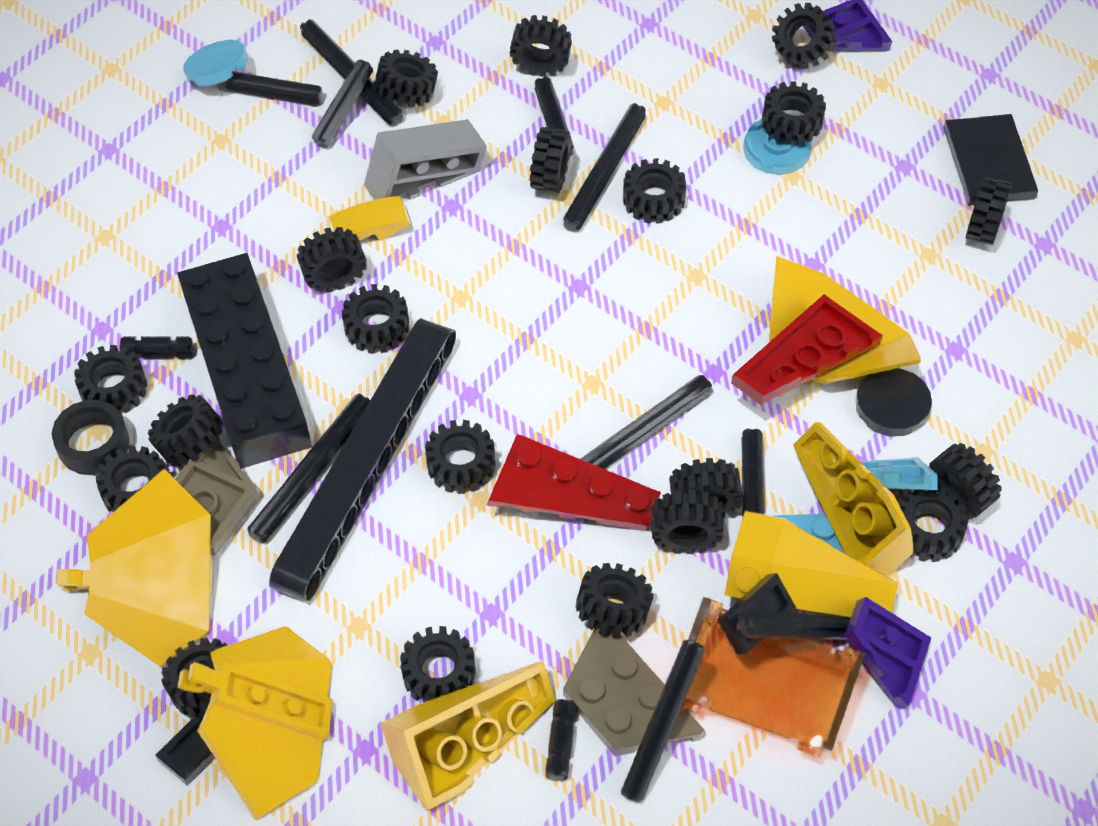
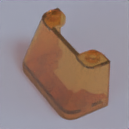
[682,597,865,759]

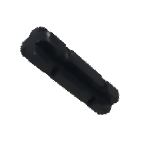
[119,336,193,358]
[545,699,576,782]

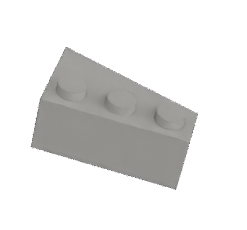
[364,119,487,200]

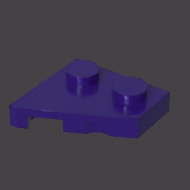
[803,0,893,51]
[845,597,932,709]

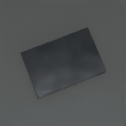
[943,114,1039,205]

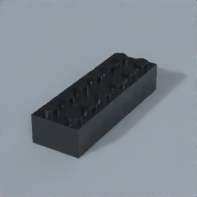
[177,252,312,469]

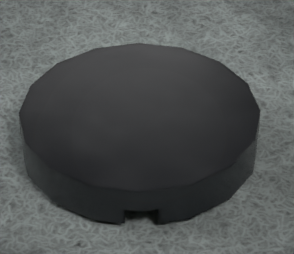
[855,368,932,436]

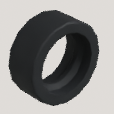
[51,400,130,475]

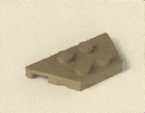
[175,436,258,555]
[563,626,705,756]

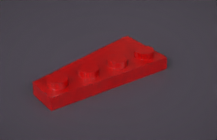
[731,294,883,405]
[487,433,661,531]

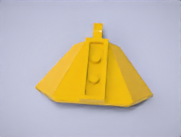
[769,256,921,397]
[56,469,213,668]
[177,626,333,820]

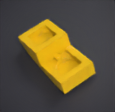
[329,196,411,241]

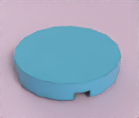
[183,39,249,87]
[743,119,812,175]

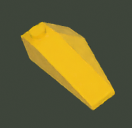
[793,422,914,575]
[724,511,898,617]
[380,661,555,810]

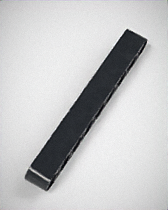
[269,318,456,602]

